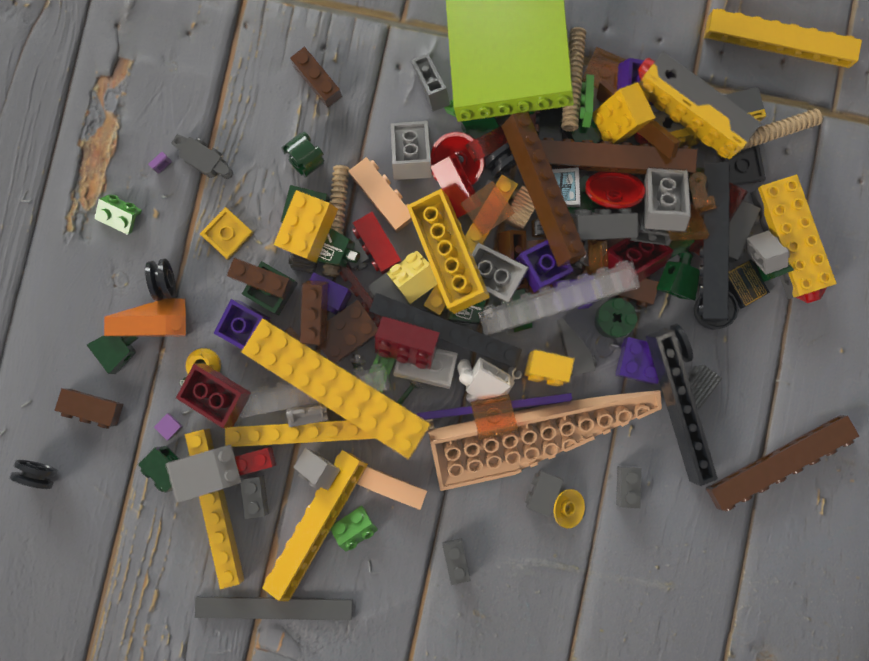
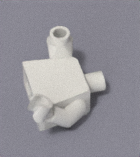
[457,358,522,404]

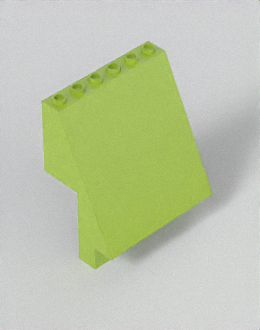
[446,0,574,122]

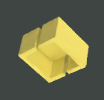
[387,251,438,304]

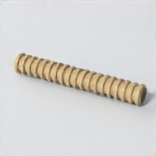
[561,27,586,132]
[716,109,823,157]
[322,165,350,277]

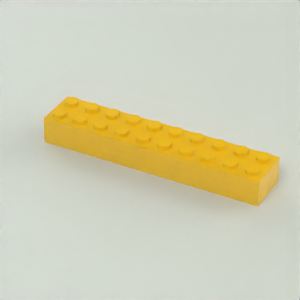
[241,318,432,459]

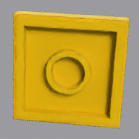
[200,207,254,260]

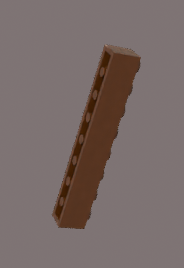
[502,112,587,267]
[540,138,697,177]
[706,415,859,511]

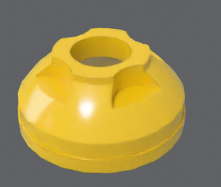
[185,348,221,374]

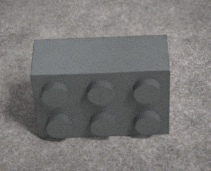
[570,208,638,240]

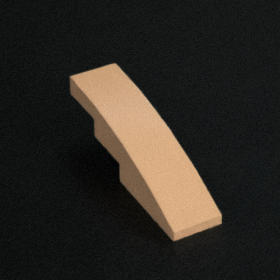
[357,466,427,510]

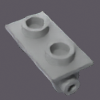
[286,402,328,427]

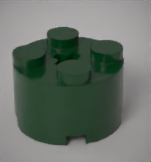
[281,131,324,178]
[595,298,638,339]

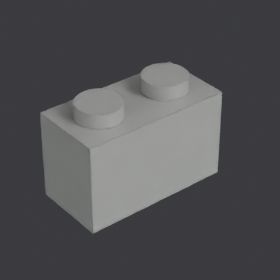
[747,230,790,274]
[293,448,340,490]

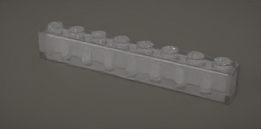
[479,261,640,336]
[239,363,392,418]

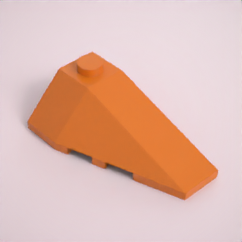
[104,298,186,337]

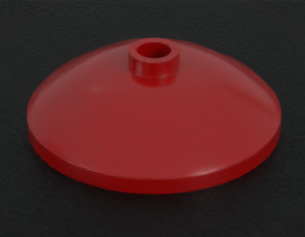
[430,132,485,185]
[585,172,645,209]

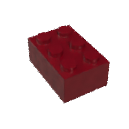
[600,238,674,290]
[375,316,439,369]
[176,364,251,428]

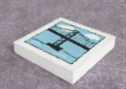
[552,168,580,207]

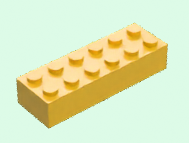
[407,189,490,314]

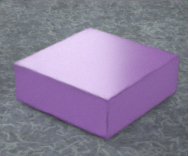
[148,152,172,174]
[154,413,183,441]

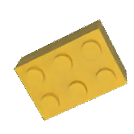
[592,82,655,144]
[273,190,338,263]
[524,350,574,387]

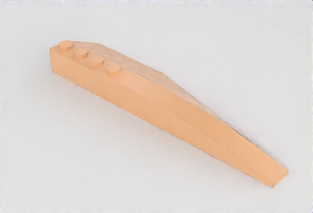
[428,390,662,491]

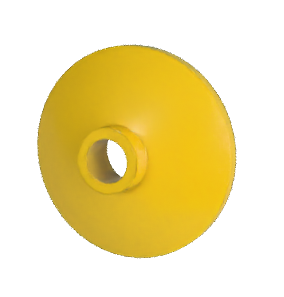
[554,489,585,529]

